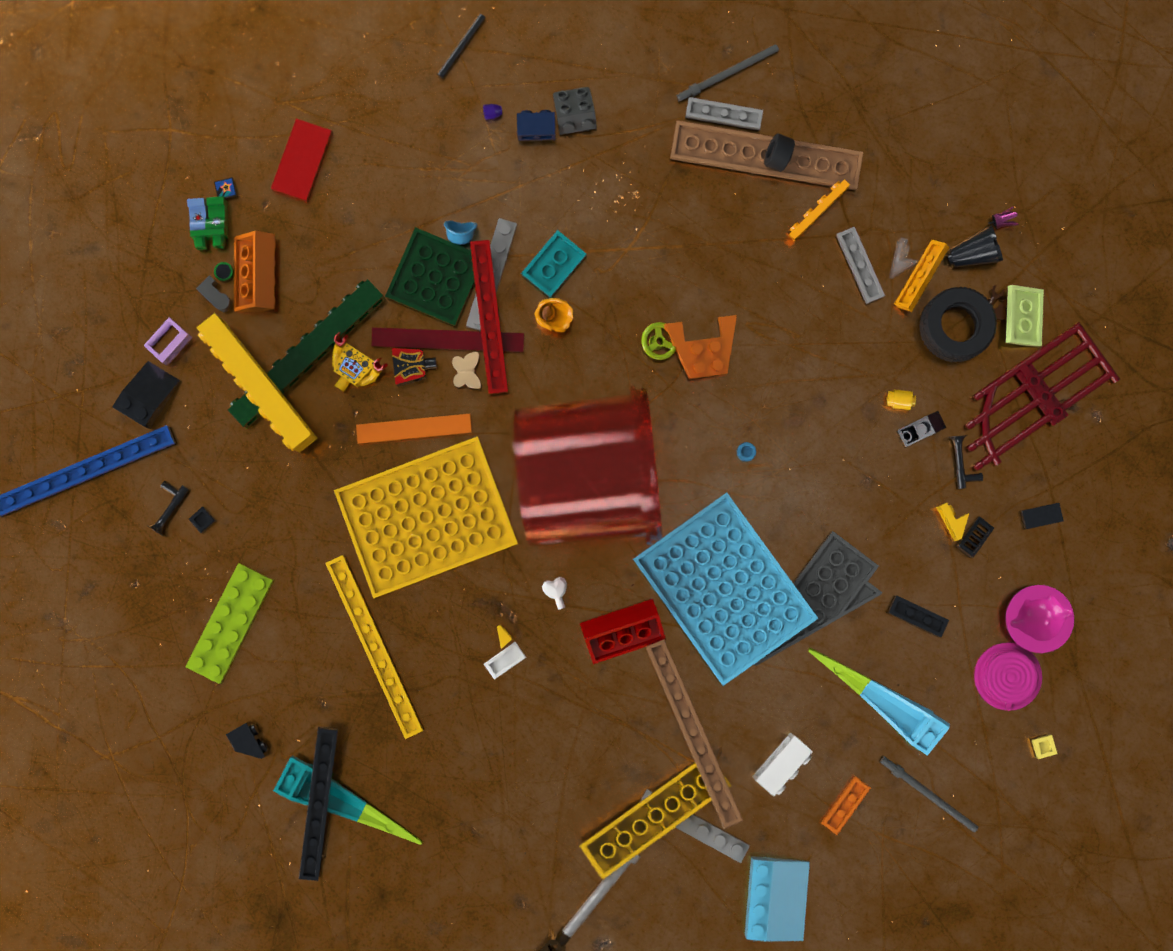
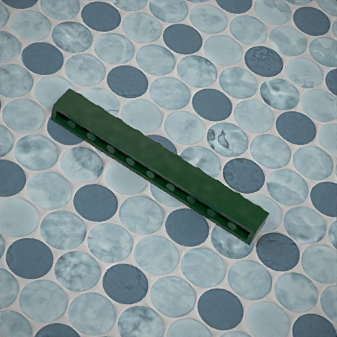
[228,279,385,428]

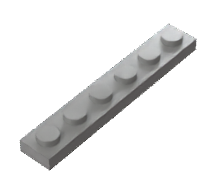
[466,218,517,331]
[640,789,750,863]

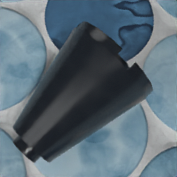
[947,225,1003,267]

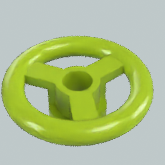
[641,322,676,360]

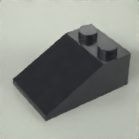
[112,361,181,429]

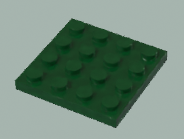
[385,227,475,327]

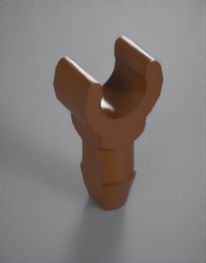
[989,285,1005,306]

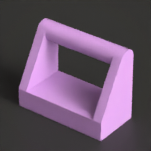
[144,317,193,365]

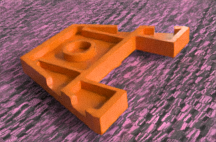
[664,315,737,379]

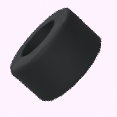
[764,133,795,172]

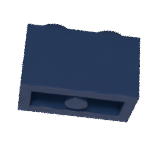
[517,110,556,141]

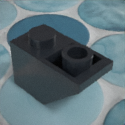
[897,411,947,447]
[226,722,269,759]

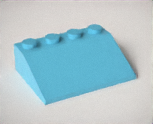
[745,856,810,941]

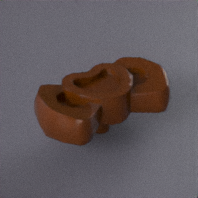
[994,297,1007,321]

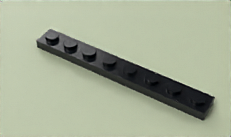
[299,726,338,881]

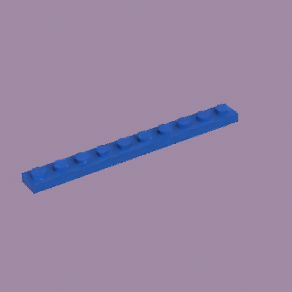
[0,425,176,517]

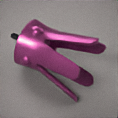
[989,206,1019,229]

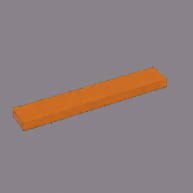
[356,413,472,444]

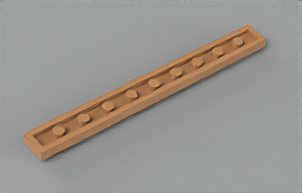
[646,640,743,829]

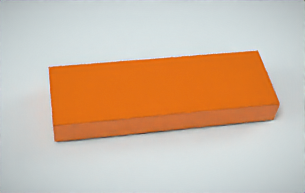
[821,776,871,835]

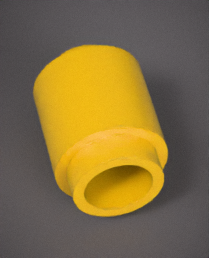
[887,389,916,410]

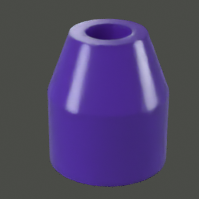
[483,104,502,120]

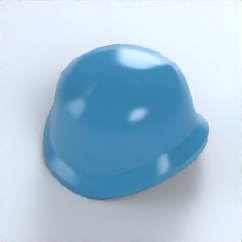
[444,220,477,244]

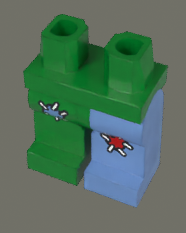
[187,196,229,250]

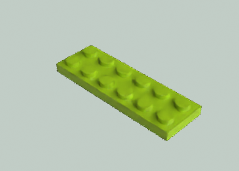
[185,563,274,684]

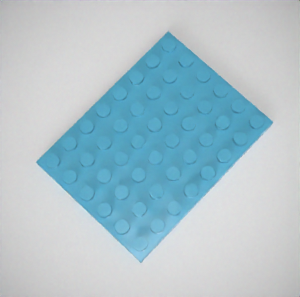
[633,493,818,686]

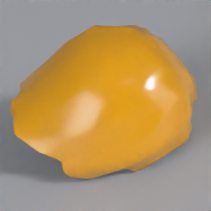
[534,298,574,332]

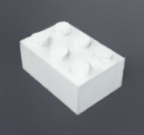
[752,733,813,796]

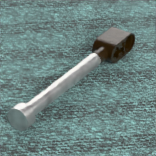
[540,854,641,951]

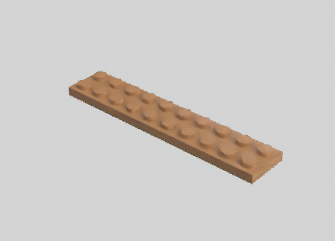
[670,121,863,190]

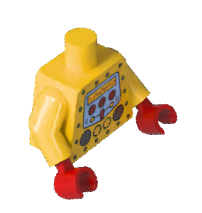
[332,332,388,392]

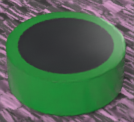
[214,262,234,282]

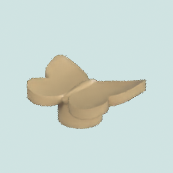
[452,352,481,389]

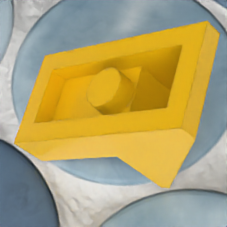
[936,503,969,541]

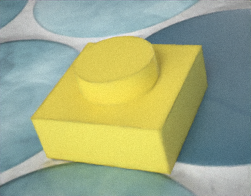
[1032,735,1057,759]

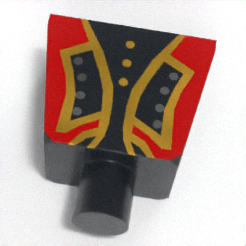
[392,348,437,387]

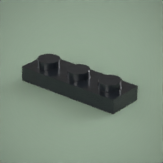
[887,595,949,638]

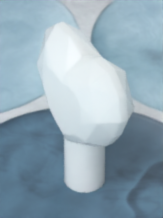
[542,577,567,610]

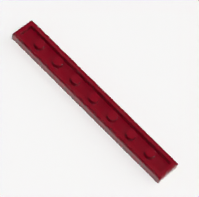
[371,327,524,353]

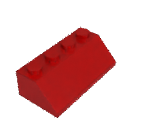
[580,599,666,664]

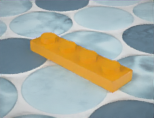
[789,179,850,241]
[894,240,949,312]

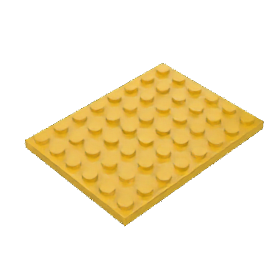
[334,436,518,598]

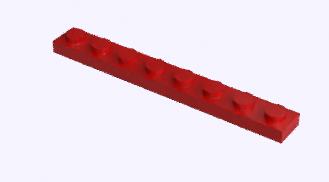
[470,240,508,394]

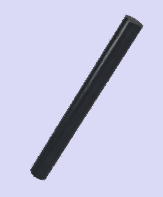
[437,13,486,79]

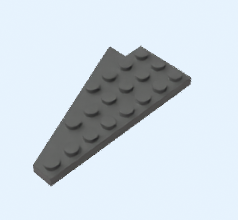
[754,531,882,666]

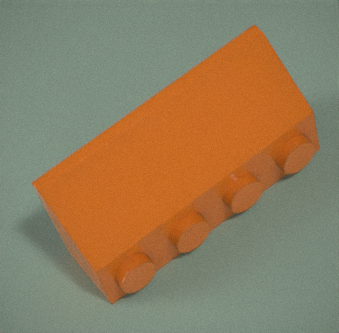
[234,231,276,312]

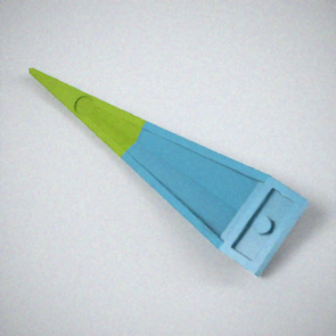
[809,648,950,756]

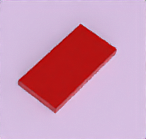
[271,118,332,202]

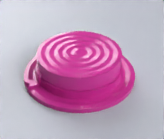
[1006,585,1074,653]
[974,643,1042,711]

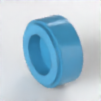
[737,442,756,462]

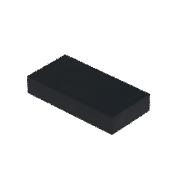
[1020,503,1064,529]

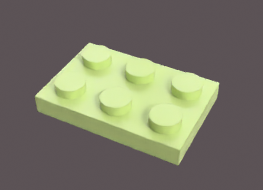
[1006,285,1044,347]

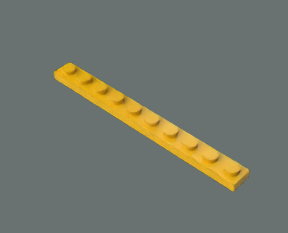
[325,555,424,739]

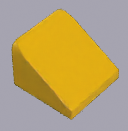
[497,625,513,649]

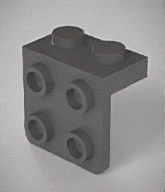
[553,87,597,135]

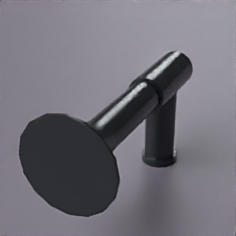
[948,435,983,489]
[147,481,189,537]

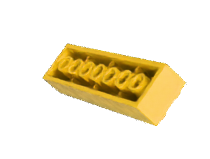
[196,313,318,453]
[579,763,731,879]

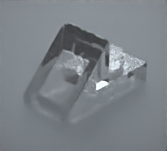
[889,238,918,279]

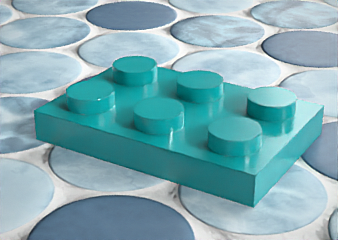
[521,230,587,298]

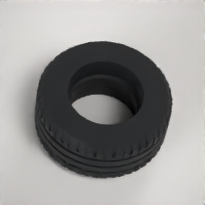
[919,287,997,362]

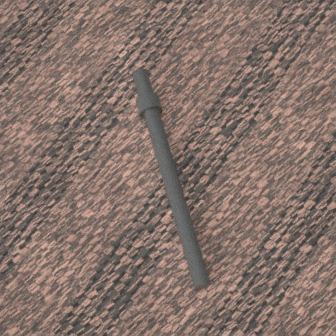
[676,44,779,102]
[880,756,978,833]

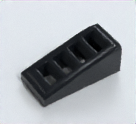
[956,516,994,558]

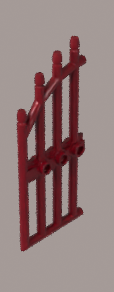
[965,322,1120,471]

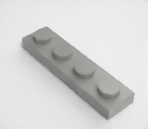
[685,97,763,130]
[836,227,885,304]

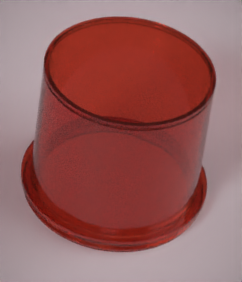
[513,385,663,546]

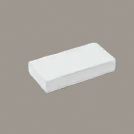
[484,642,526,680]

